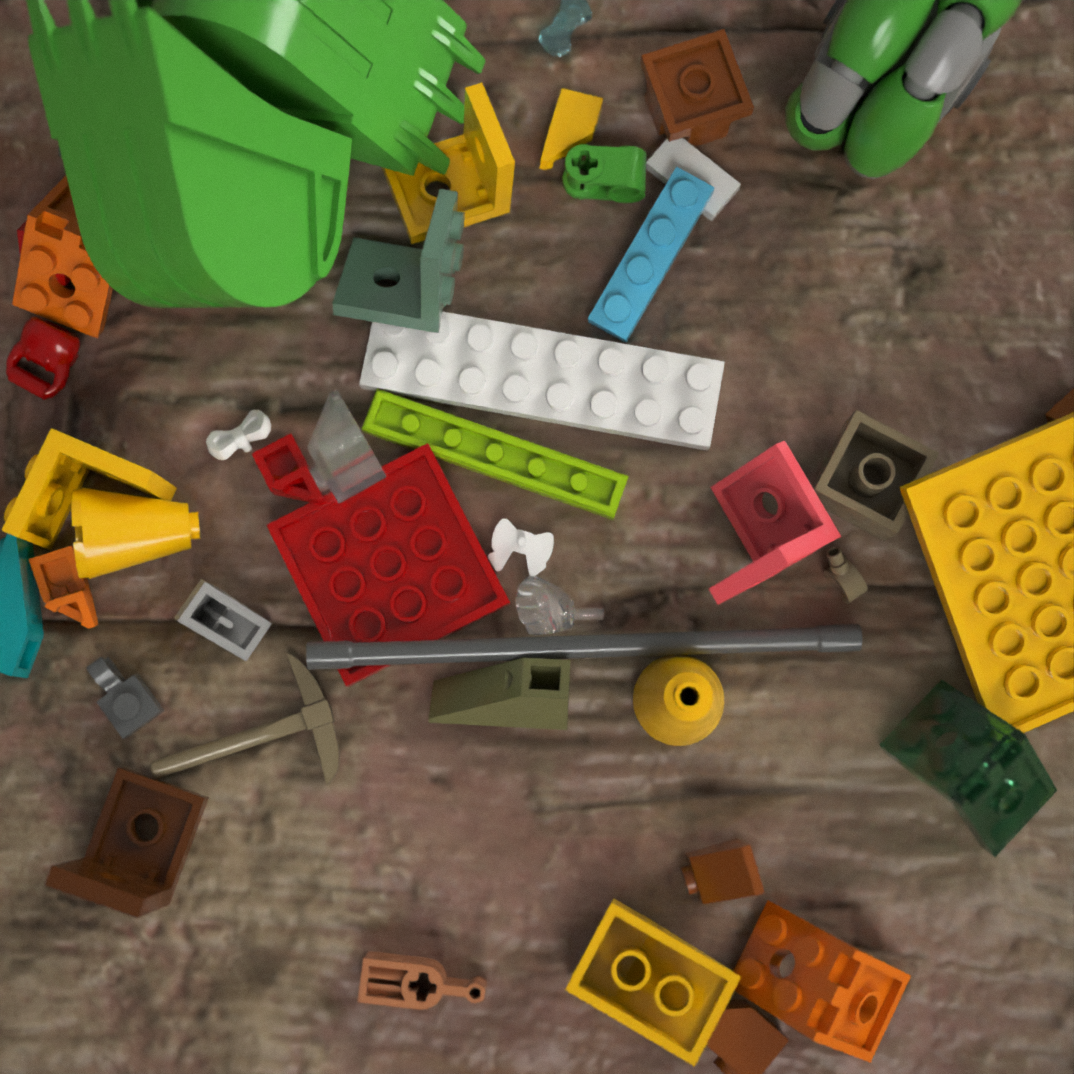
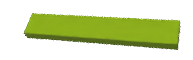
[361,389,629,520]

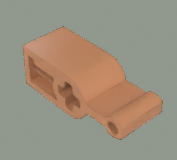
[358,951,487,1010]

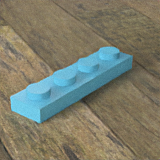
[588,166,715,343]

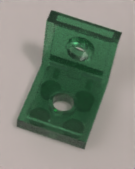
[879,679,1058,857]

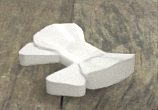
[488,519,554,577]

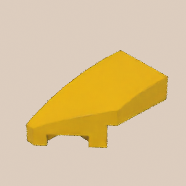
[539,88,604,170]

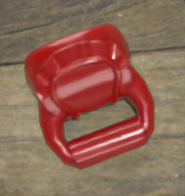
[6,316,81,400]

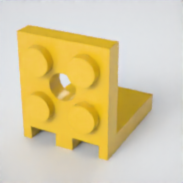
[382,83,515,244]
[1,428,177,550]

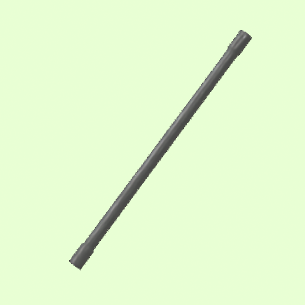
[306,624,863,670]

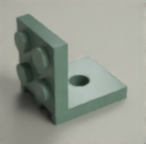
[332,189,465,333]

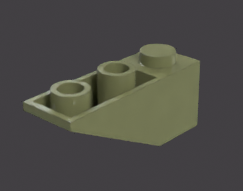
[429,658,570,730]

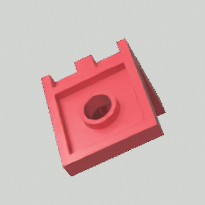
[709,441,842,605]

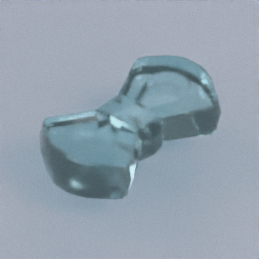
[539,0,592,56]

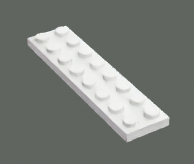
[359,312,725,451]

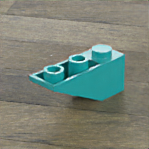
[0,533,44,678]

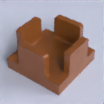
[640,29,754,147]

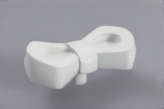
[206,410,272,460]

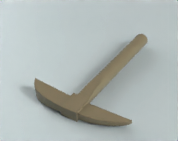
[150,654,340,785]

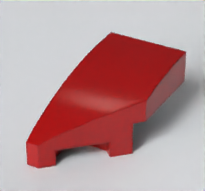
[252,433,326,504]

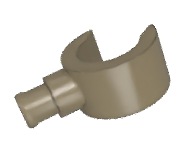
[824,547,868,604]

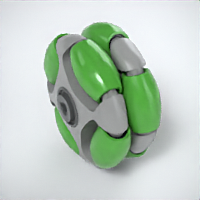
[785,0,1022,179]

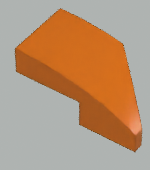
[28,545,98,629]

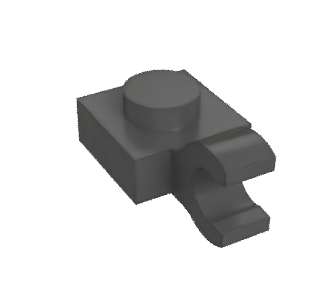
[86,657,165,739]

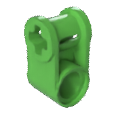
[562,144,647,203]

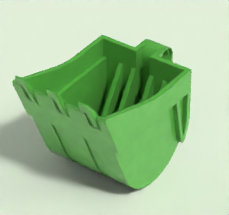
[26,0,353,308]
[135,0,485,176]

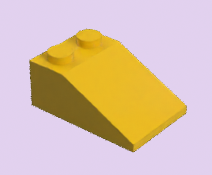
[565,898,741,1067]

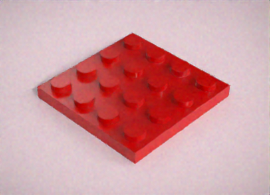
[266,443,510,687]

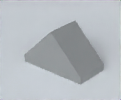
[174,579,272,661]

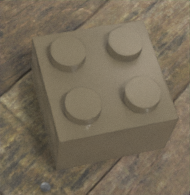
[812,410,939,541]

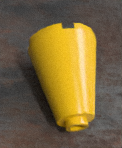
[71,488,200,579]
[633,655,724,746]

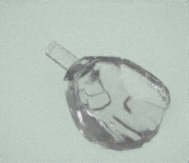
[515,576,604,635]

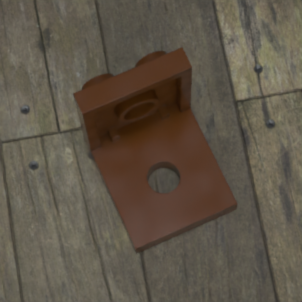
[44,767,209,918]

